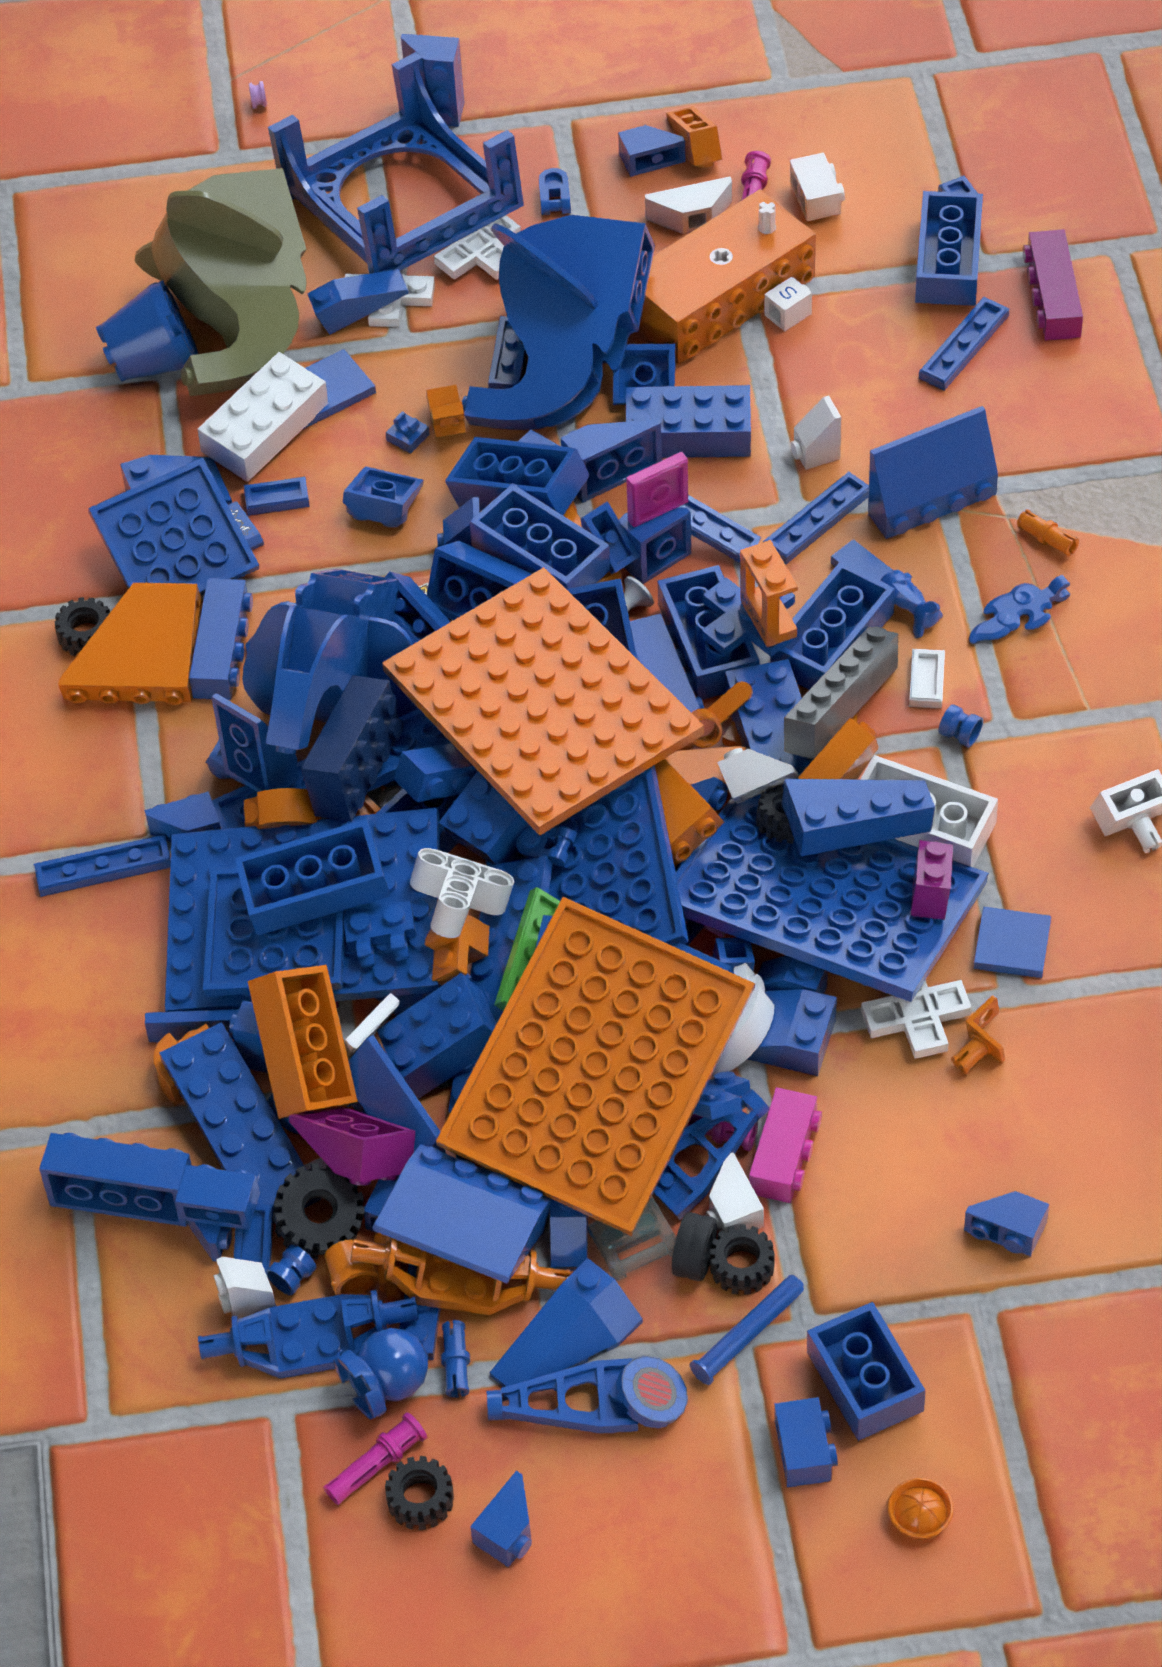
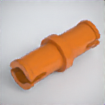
[1017,509,1079,556]

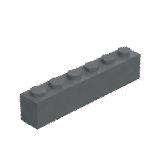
[784,627,898,759]

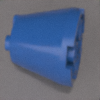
[96,280,199,382]

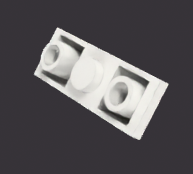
[645,177,732,234]

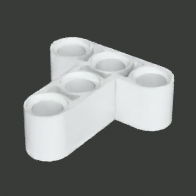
[410,848,514,938]

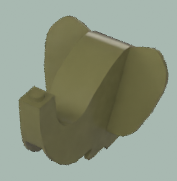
[134,168,307,396]

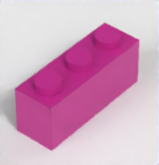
[749,1087,822,1203]

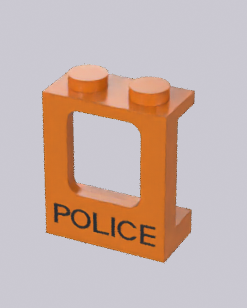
[740,540,798,647]

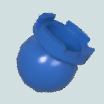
[333,1328,428,1420]

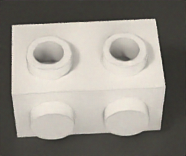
[790,152,845,221]

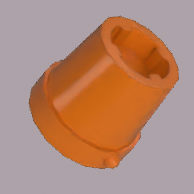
[324,1240,379,1295]

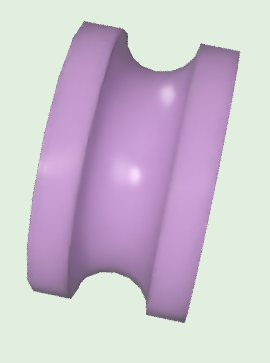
[248,81,267,109]

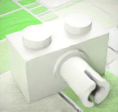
[1090,769,1162,853]

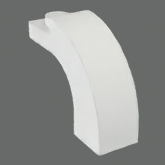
[709,963,774,1080]

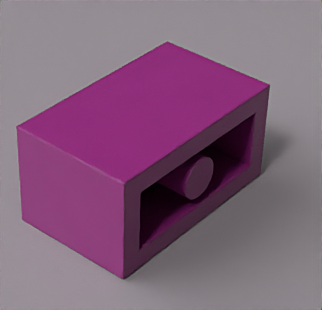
[911,840,953,920]

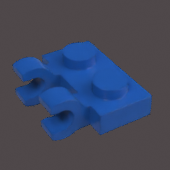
[344,900,417,968]

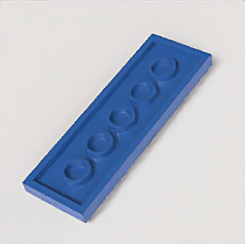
[159,1022,321,1208]

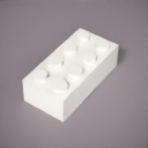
[198,352,328,482]
[860,755,998,867]

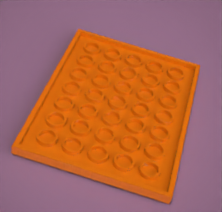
[382,567,704,835]
[436,897,755,1236]

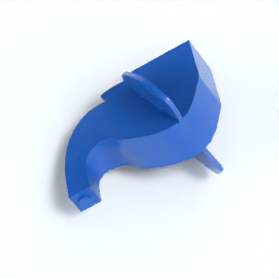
[462,215,655,430]
[242,569,419,754]

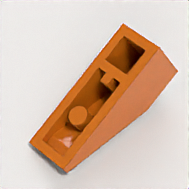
[666,106,723,168]

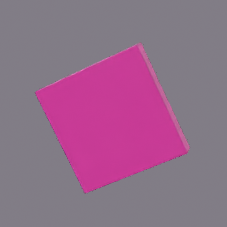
[626,452,688,527]

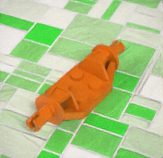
[350,1237,570,1315]

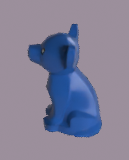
[880,570,943,638]

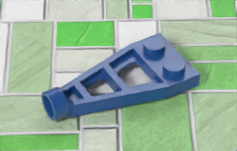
[653,1089,770,1220]
[487,1358,638,1433]

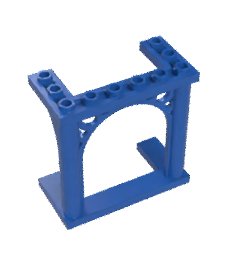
[268,52,524,274]

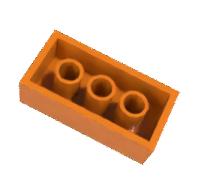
[248,965,358,1119]

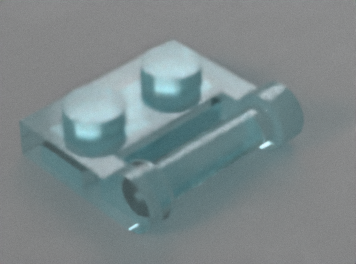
[588,1196,676,1282]

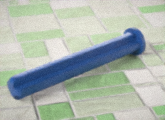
[689,1275,804,1385]

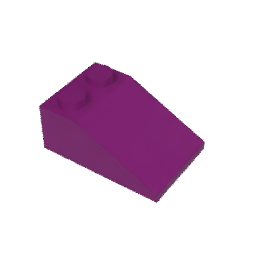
[289,1106,415,1186]

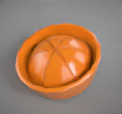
[888,1478,954,1541]

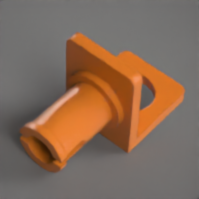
[951,995,1005,1074]

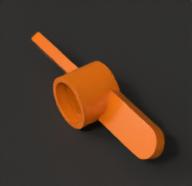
[678,681,753,751]

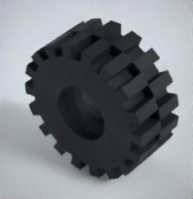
[273,1163,365,1260]

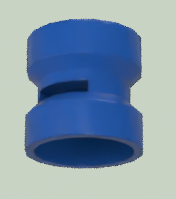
[938,704,983,747]
[266,1245,317,1295]

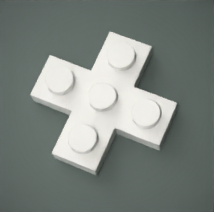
[434,215,521,280]
[345,267,435,327]
[861,980,972,1059]

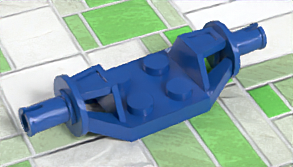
[198,1290,419,1379]

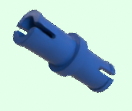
[441,1320,470,1398]

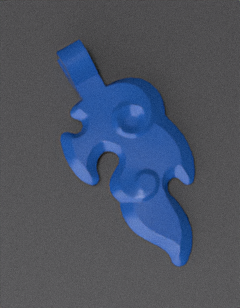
[969,575,1070,644]

